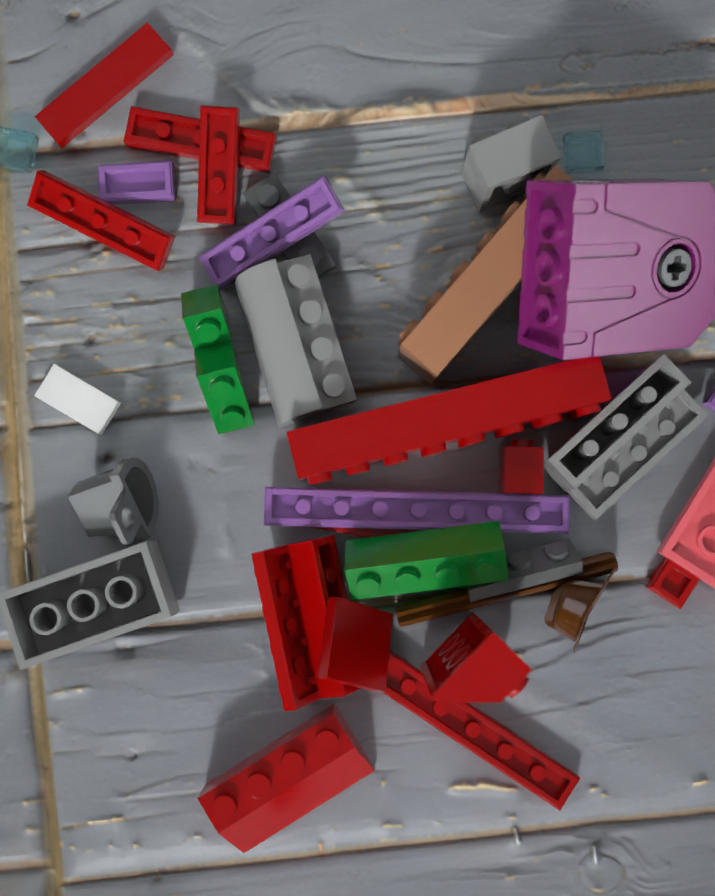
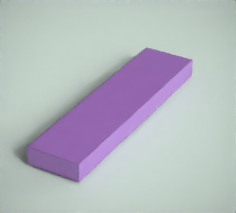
[199,176,345,290]

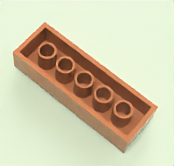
[397,165,574,386]

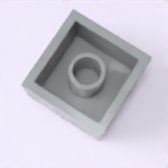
[461,115,562,213]

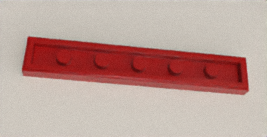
[382,650,581,811]

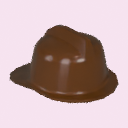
[544,567,616,653]

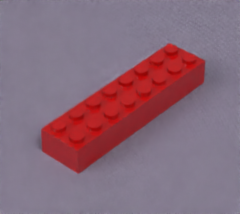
[286,356,611,486]

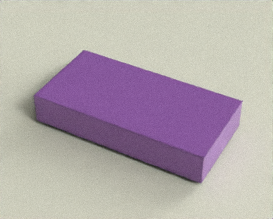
[97,161,176,205]

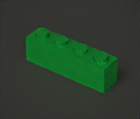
[345,521,508,600]

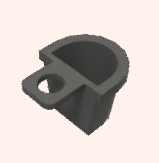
[67,458,159,545]

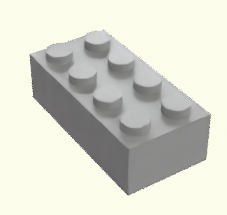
[0,540,180,670]

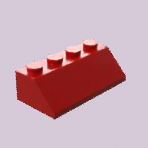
[420,611,532,703]
[197,703,375,853]

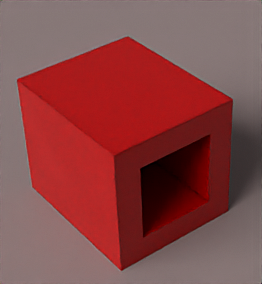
[499,440,544,494]

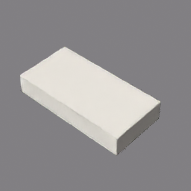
[34,364,121,435]

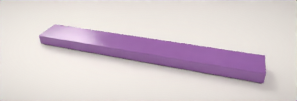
[264,487,570,534]

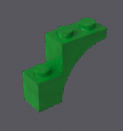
[181,284,255,435]

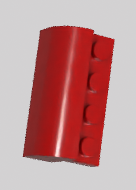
[251,534,361,711]

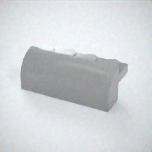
[234,254,357,428]
[544,354,709,520]

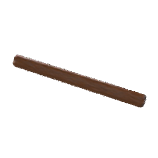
[395,552,618,627]

